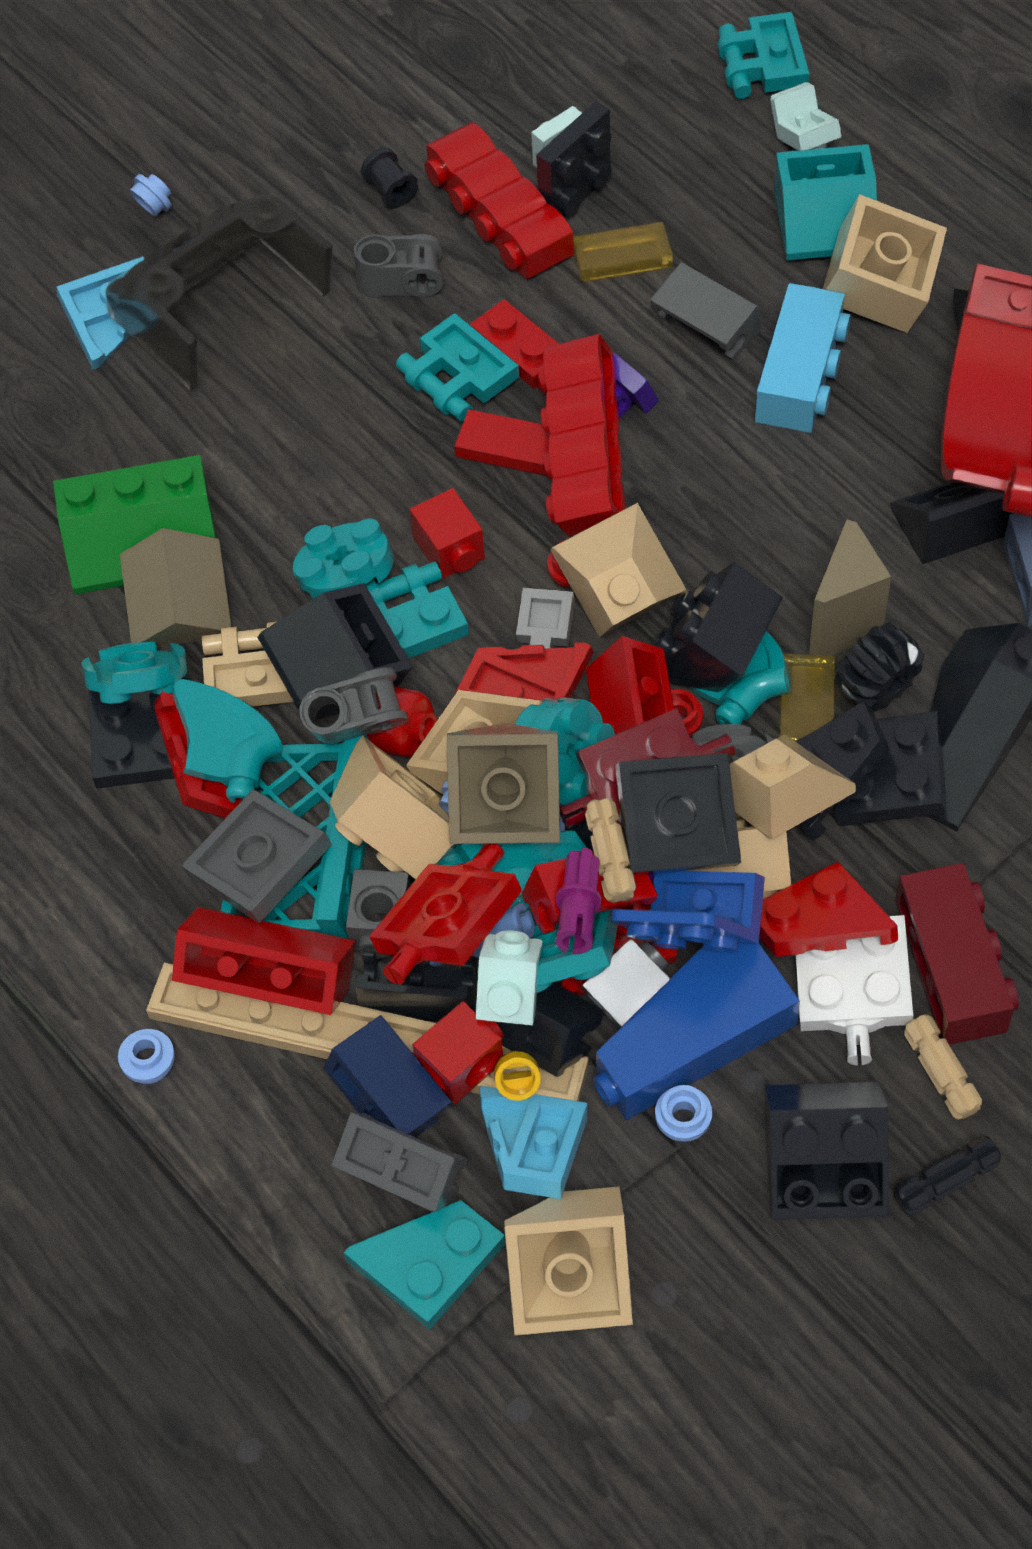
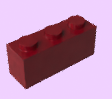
[895,863,1019,1045]

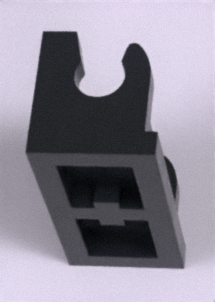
[355,950,477,1022]
[472,982,605,1077]

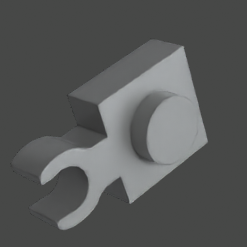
[516,588,575,649]

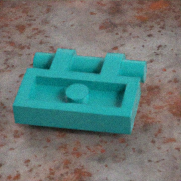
[717,12,809,99]
[396,313,519,422]
[365,561,469,659]

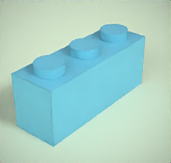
[755,283,851,433]

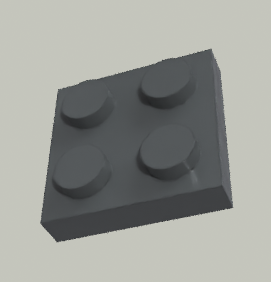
[181,789,332,923]

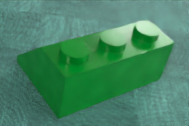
[53,455,216,595]

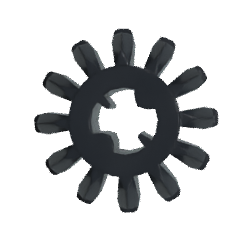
[834,622,925,711]

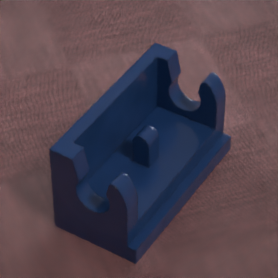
[323,1015,452,1138]

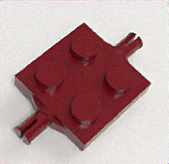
[560,708,736,831]

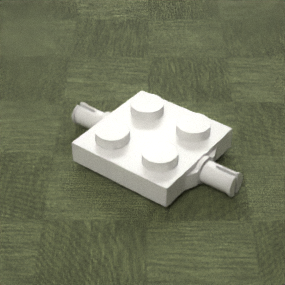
[796,915,913,1065]

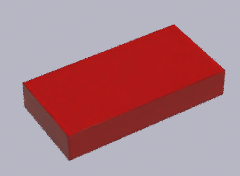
[454,409,550,476]

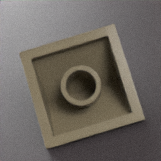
[808,519,891,661]
[120,528,232,647]
[446,723,560,844]

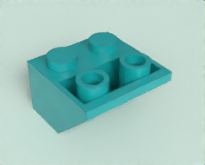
[774,144,877,260]

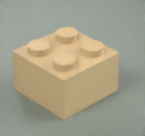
[823,194,947,333]

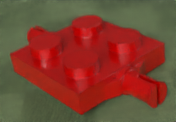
[369,843,522,985]

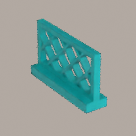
[221,734,369,939]

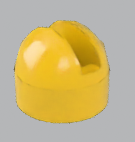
[494,1051,541,1101]

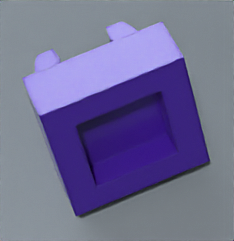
[613,352,659,418]

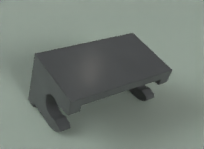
[650,262,761,359]
[331,1111,467,1212]

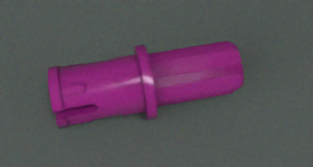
[556,848,601,955]

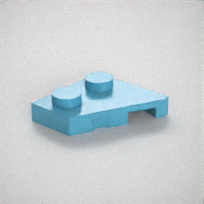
[56,257,162,370]
[479,1086,588,1199]

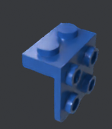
[611,871,765,952]

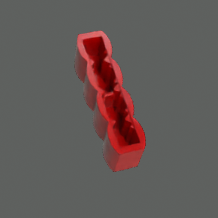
[424,122,574,279]
[538,334,625,536]

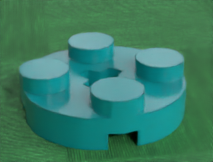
[293,519,394,599]
[82,641,188,704]
[532,697,615,806]

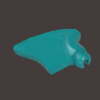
[691,631,791,724]
[172,679,282,803]

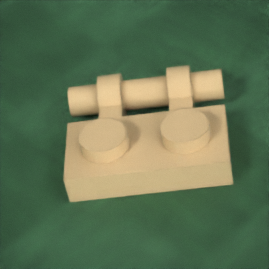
[202,622,294,707]

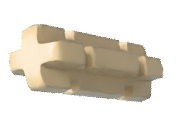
[585,798,636,903]
[904,1014,982,1120]

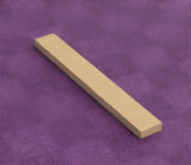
[146,962,589,1101]

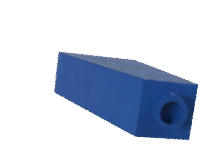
[592,943,800,1120]

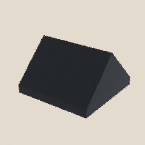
[890,482,1014,565]

